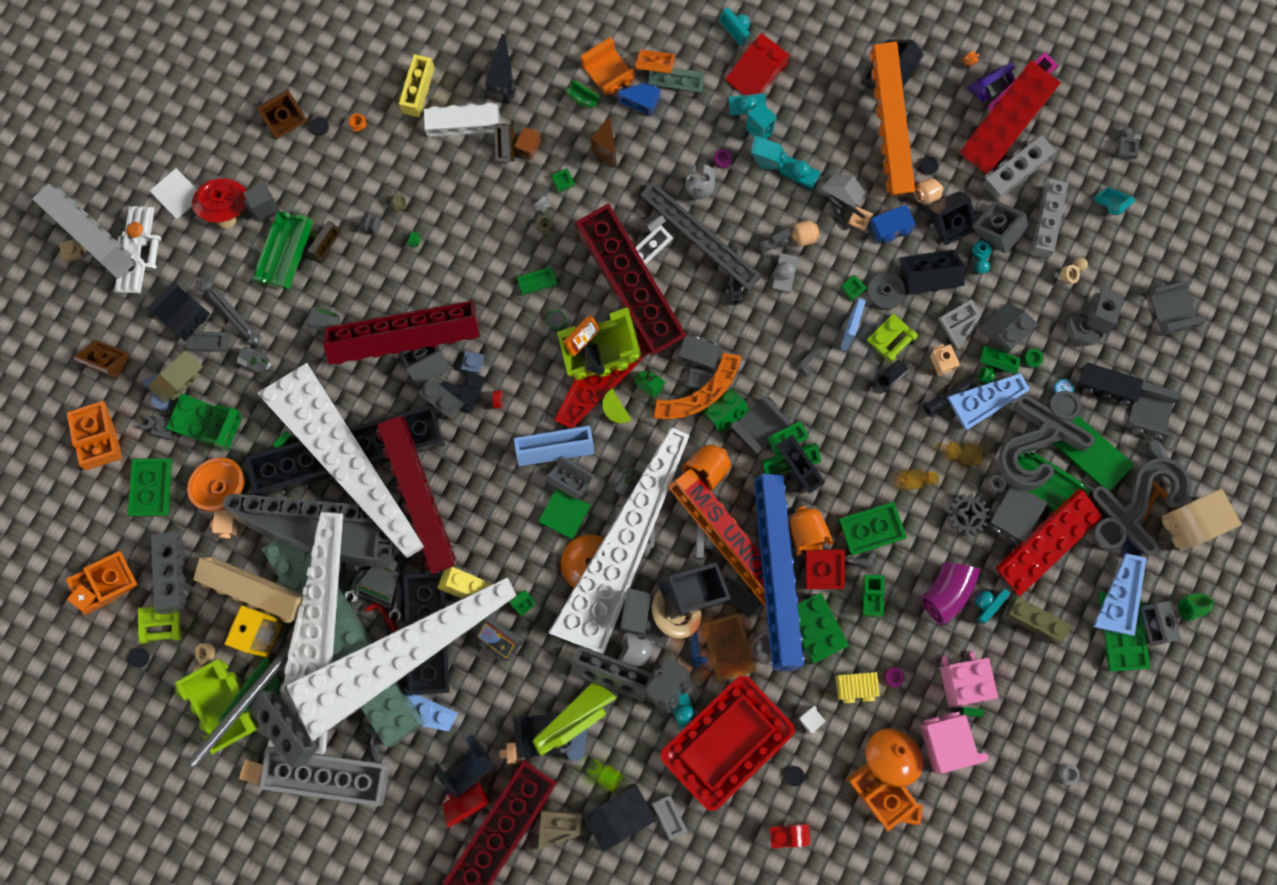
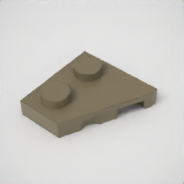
[538,810,582,851]

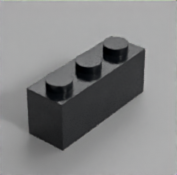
[1076,363,1143,406]

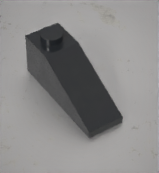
[776,435,826,494]

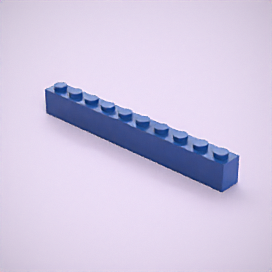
[754,474,804,671]

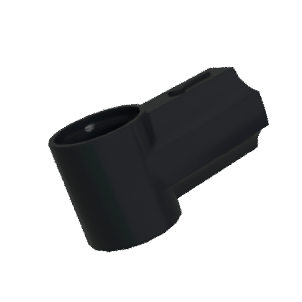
[872,359,909,394]

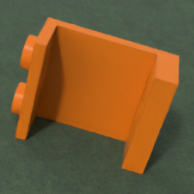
[580,37,635,97]

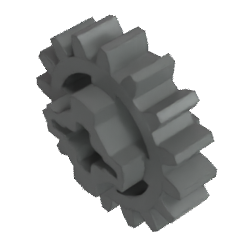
[946,494,990,536]

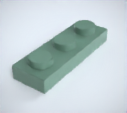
[648,68,705,92]

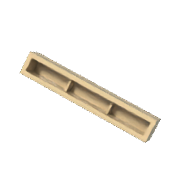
[193,557,304,623]

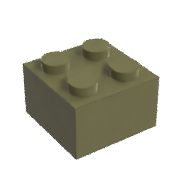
[148,351,203,403]

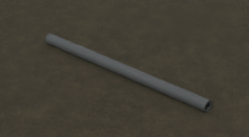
[186,640,292,769]

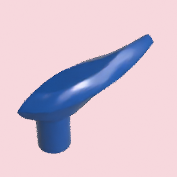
[691,631,708,668]

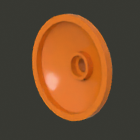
[187,457,244,512]
[561,534,604,588]
[865,729,923,787]

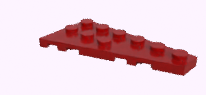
[554,336,649,429]

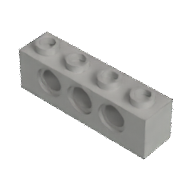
[982,135,1057,201]
[1030,179,1068,259]

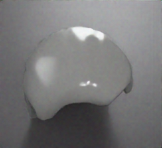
[750,631,772,665]

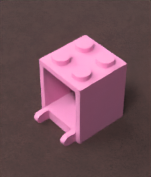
[940,651,998,707]
[920,712,988,774]

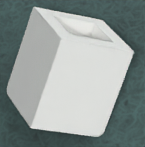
[797,706,826,734]

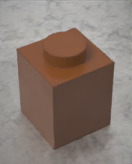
[514,127,541,160]

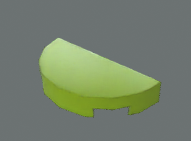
[603,388,632,423]

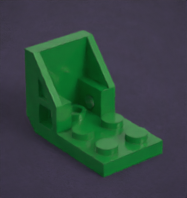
[166,393,243,452]

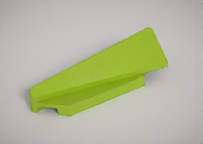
[533,683,616,756]

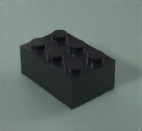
[658,562,731,620]

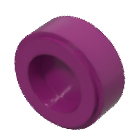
[714,149,732,169]
[884,667,904,687]

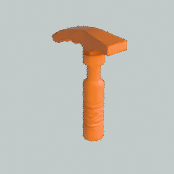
[1143,481,1168,523]

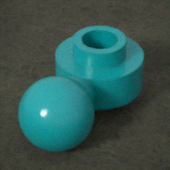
[972,241,992,274]

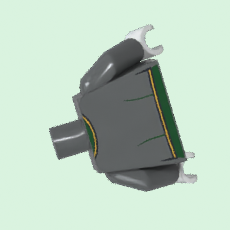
[344,561,404,620]

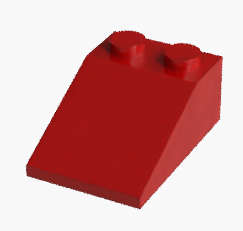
[725,32,790,95]
[442,782,491,828]

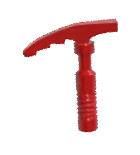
[366,603,400,633]

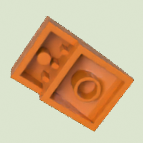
[67,401,122,471]
[66,551,138,616]
[846,762,919,831]

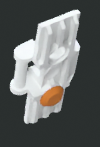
[115,206,161,293]

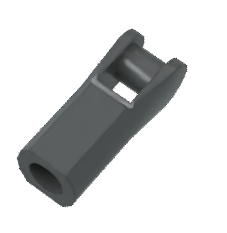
[1145,440,1170,459]

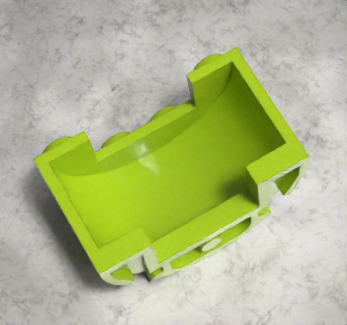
[557,308,641,380]
[175,659,258,754]

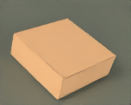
[848,206,873,231]
[239,759,263,785]

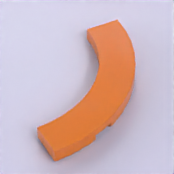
[653,353,742,420]

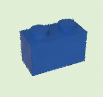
[870,204,916,244]

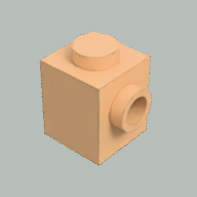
[930,344,960,376]
[210,510,238,539]

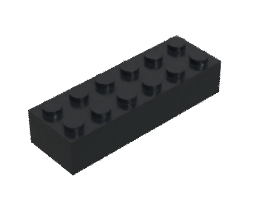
[403,573,450,696]

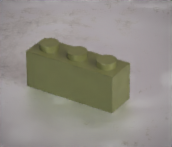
[1004,597,1072,644]

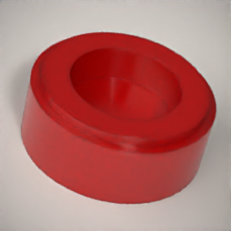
[492,390,504,409]

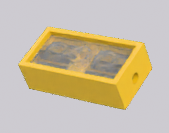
[225,605,284,657]

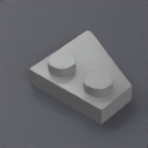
[938,300,981,350]

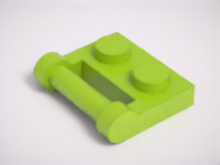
[867,313,918,363]
[138,607,182,644]

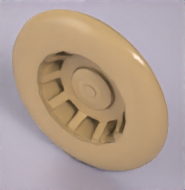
[652,590,701,639]

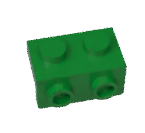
[702,388,749,434]

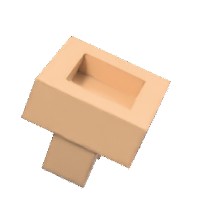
[499,743,523,764]

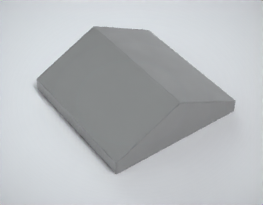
[822,174,865,207]

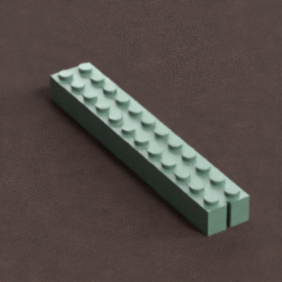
[262,540,426,748]

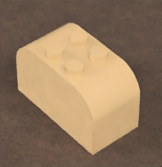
[1161,488,1242,551]

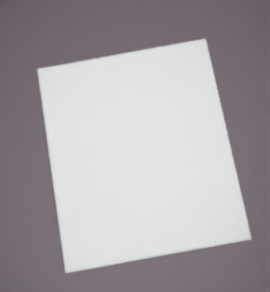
[150,168,197,219]

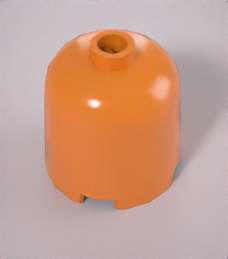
[682,444,731,491]
[788,506,833,555]

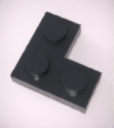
[442,371,487,414]

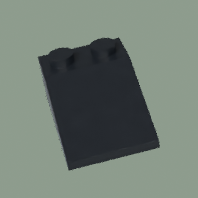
[485,33,517,104]
[583,785,656,852]

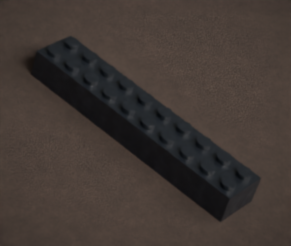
[245,405,446,496]

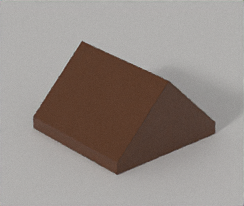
[256,89,308,140]
[591,118,617,167]
[73,340,130,380]

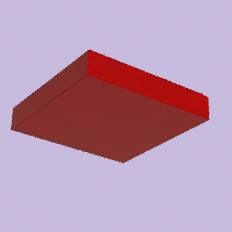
[805,550,845,589]

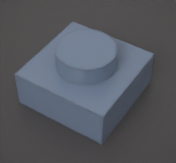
[461,351,484,374]

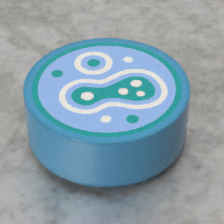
[1053,379,1074,394]

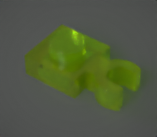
[587,759,624,792]

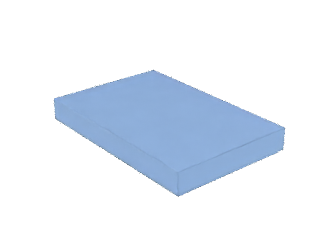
[840,298,866,351]

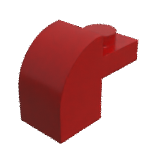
[769,823,811,849]

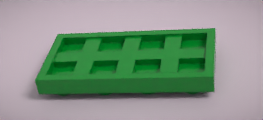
[1098,592,1150,672]

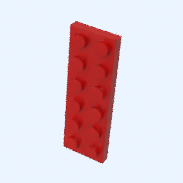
[959,60,1061,174]
[995,489,1103,597]

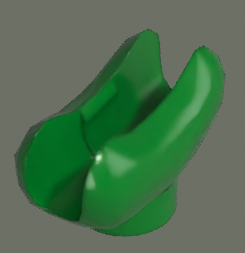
[565,80,600,109]

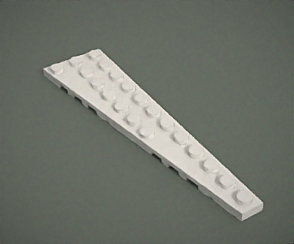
[257,363,424,558]
[548,428,689,654]
[268,512,343,754]
[287,578,517,741]

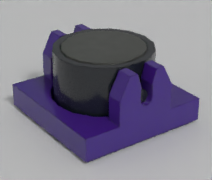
[967,63,1015,102]

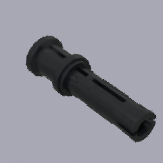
[726,247,745,305]
[922,376,977,418]

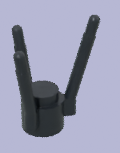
[828,195,865,230]

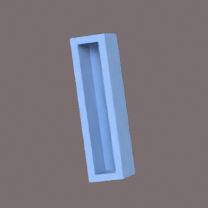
[514,426,595,466]

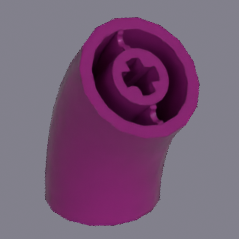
[921,562,980,627]

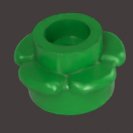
[407,231,422,249]
[978,367,995,384]

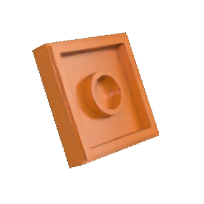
[635,49,675,73]

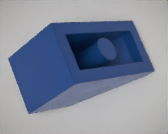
[618,83,661,116]

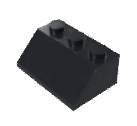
[860,40,924,91]
[899,249,965,294]

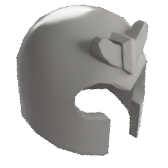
[685,164,716,199]
[620,632,655,668]

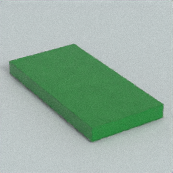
[1052,415,1134,491]

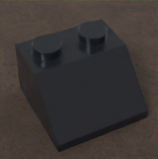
[927,191,976,246]

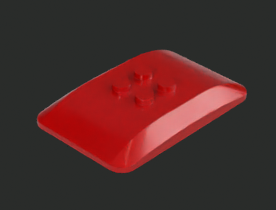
[660,675,795,811]

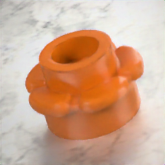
[962,51,979,68]
[349,114,367,132]

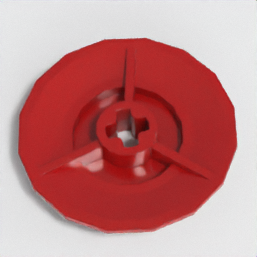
[192,178,246,223]

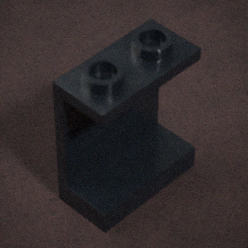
[147,281,210,341]
[513,712,570,759]
[434,734,495,798]

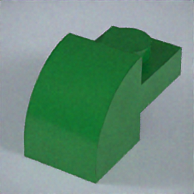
[862,575,885,618]

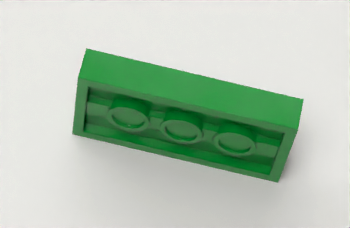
[252,211,314,290]
[1017,452,1092,512]

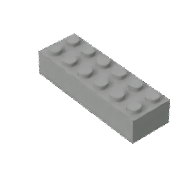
[32,184,134,279]
[259,748,390,806]

